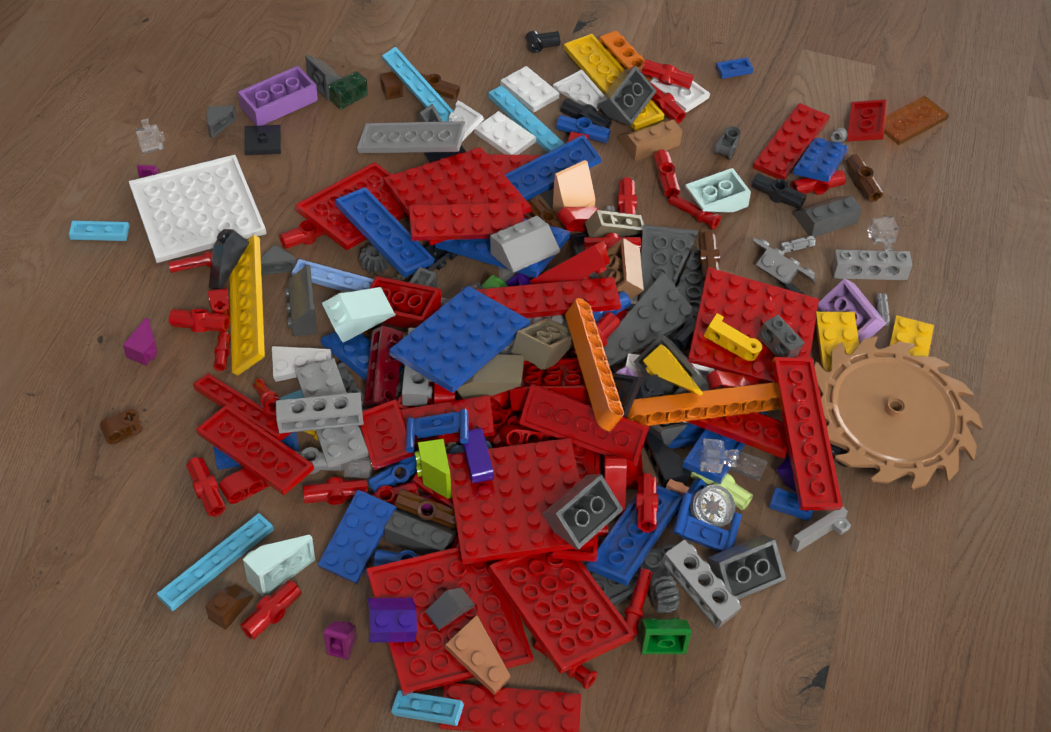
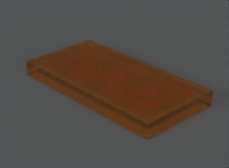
[884,95,949,145]

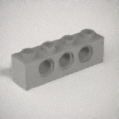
[831,250,913,280]
[402,328,433,406]
[276,392,364,433]
[661,540,742,629]

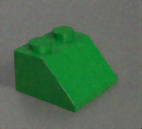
[640,618,691,654]

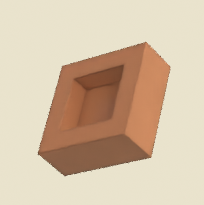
[666,479,689,495]

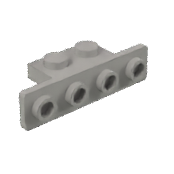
[752,237,817,285]

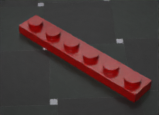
[193,373,292,441]

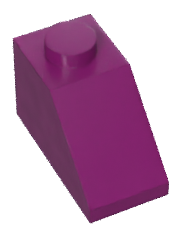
[123,318,157,366]
[324,620,357,660]

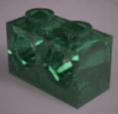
[329,71,368,110]

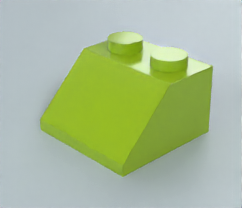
[415,439,452,498]

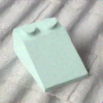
[685,168,751,212]
[322,287,395,343]
[243,535,315,598]

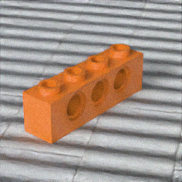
[599,30,652,82]

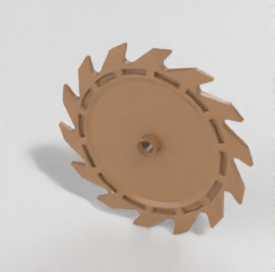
[814,336,983,490]

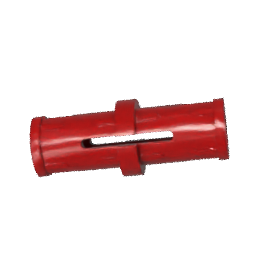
[213,332,231,371]

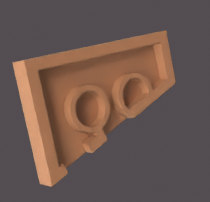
[445,615,511,694]

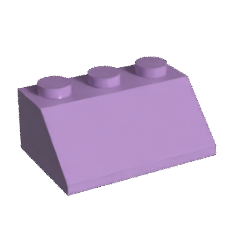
[818,278,887,342]

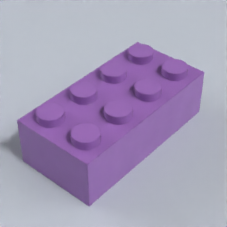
[238,66,318,126]

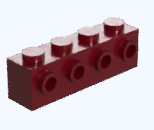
[363,326,403,408]

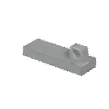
[791,507,851,553]

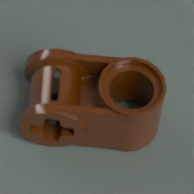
[100,409,143,444]

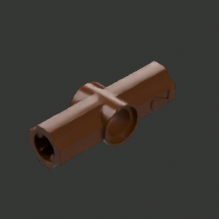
[420,73,460,100]
[845,154,883,202]
[529,198,571,235]
[698,231,720,281]
[394,488,456,529]

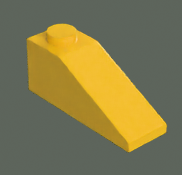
[643,344,703,396]

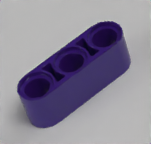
[463,428,494,484]

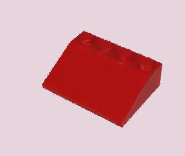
[509,358,592,412]

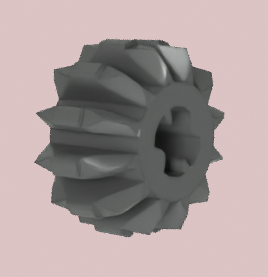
[359,244,390,274]
[649,575,680,613]

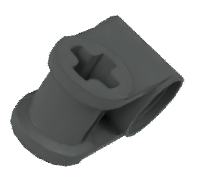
[714,126,741,160]

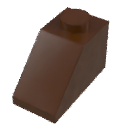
[205,584,254,630]

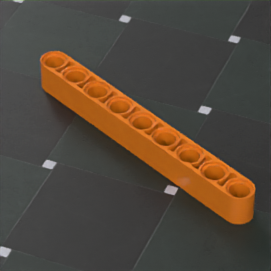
[565,298,624,431]
[627,382,781,426]

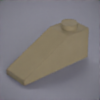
[585,210,644,237]

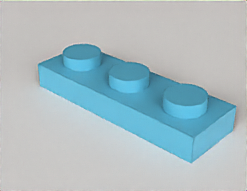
[69,221,130,241]
[391,690,464,726]

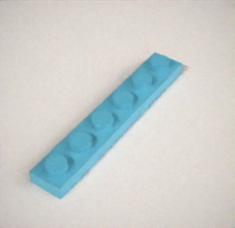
[382,47,454,122]
[488,86,565,153]
[157,513,274,612]

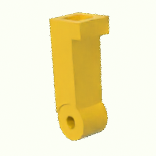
[704,313,762,361]

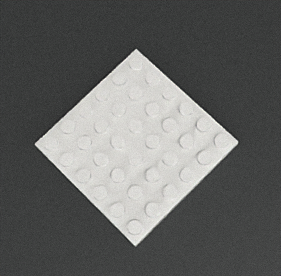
[129,155,266,263]

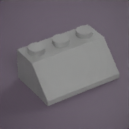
[490,216,560,273]

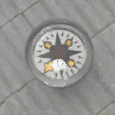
[690,485,735,527]

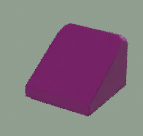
[137,164,160,178]

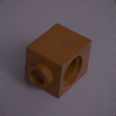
[380,71,403,100]

